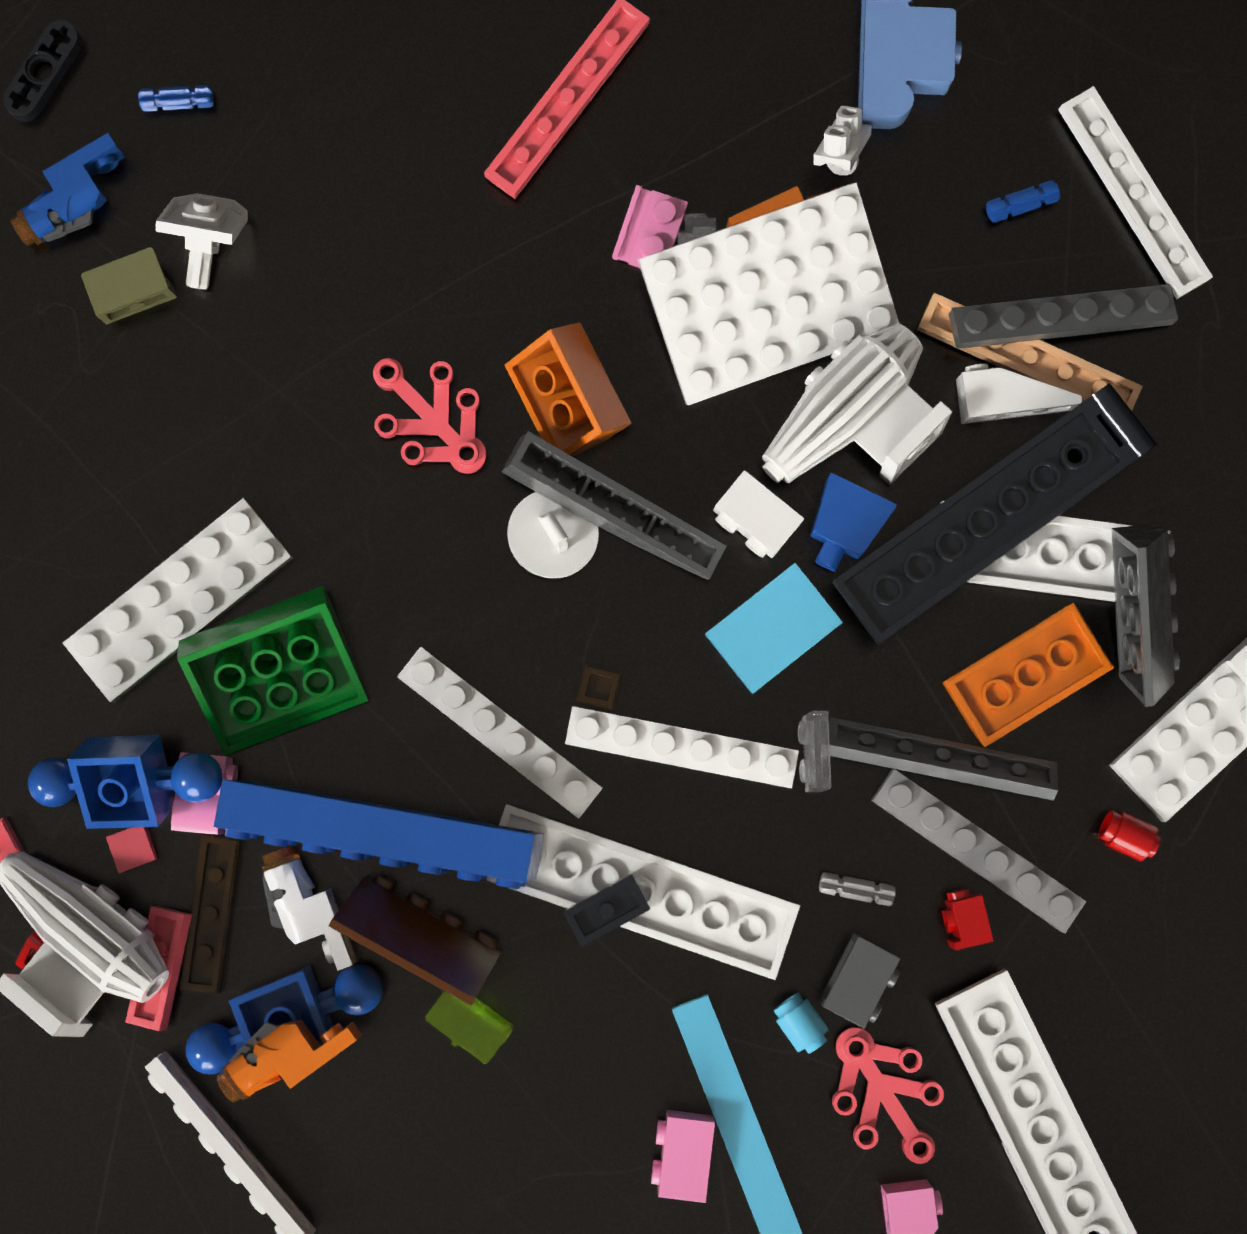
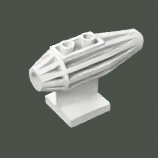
[762,324,952,486]
[0,852,169,1037]

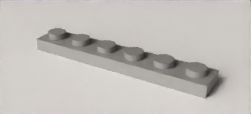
[871,769,1086,933]

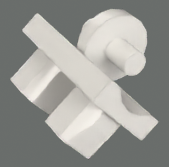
[814,106,872,175]

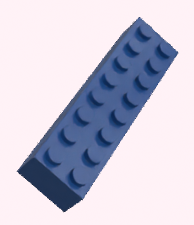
[213,780,545,889]

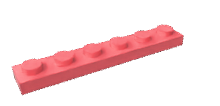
[484,0,650,199]

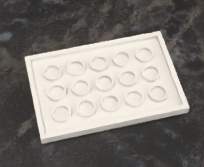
[637,183,899,405]

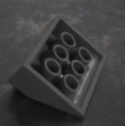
[1112,524,1180,707]

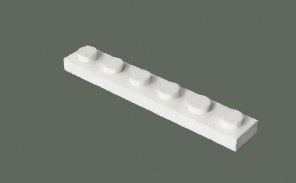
[1058,86,1213,300]
[397,647,602,819]
[565,706,799,788]
[145,1051,316,1234]

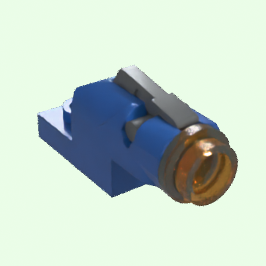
[10,133,125,246]

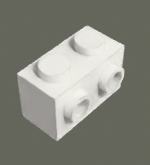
[713,470,804,558]

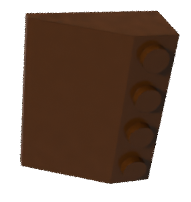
[328,873,502,1006]

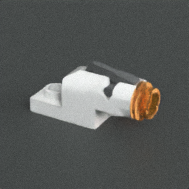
[262,845,357,971]

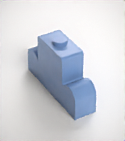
[858,0,962,129]

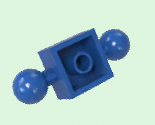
[28,735,223,829]
[185,964,383,1075]

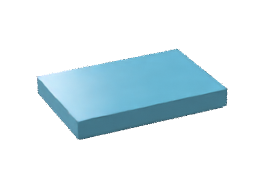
[705,563,843,694]

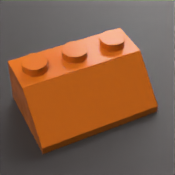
[505,322,631,457]

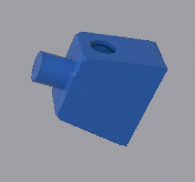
[810,473,897,571]

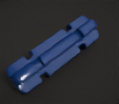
[138,85,214,111]
[986,180,1060,222]

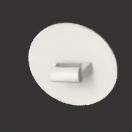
[507,492,599,578]

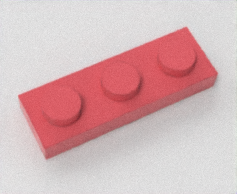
[125,906,192,1031]

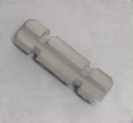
[819,872,896,906]

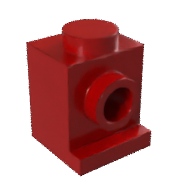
[942,888,994,951]

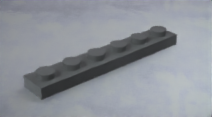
[949,284,1178,349]
[825,717,1058,801]

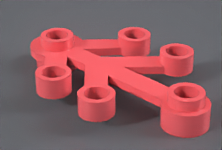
[373,358,487,474]
[832,1027,944,1164]

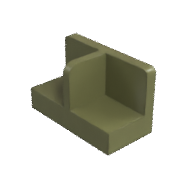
[81,247,177,325]

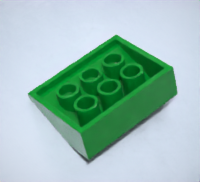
[177,586,369,756]

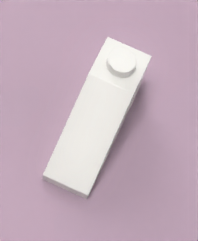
[955,364,1082,424]

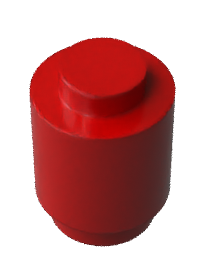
[1098,810,1161,862]

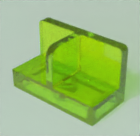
[425,991,514,1064]

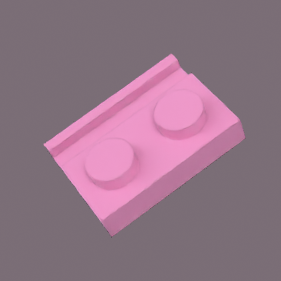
[612,185,688,268]

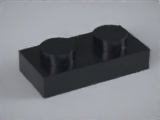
[563,874,651,947]

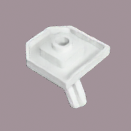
[156,193,248,289]

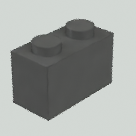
[818,933,901,1029]

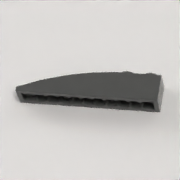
[501,431,727,580]

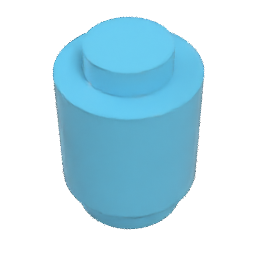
[773,992,829,1054]

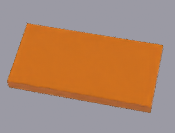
[942,603,1114,747]

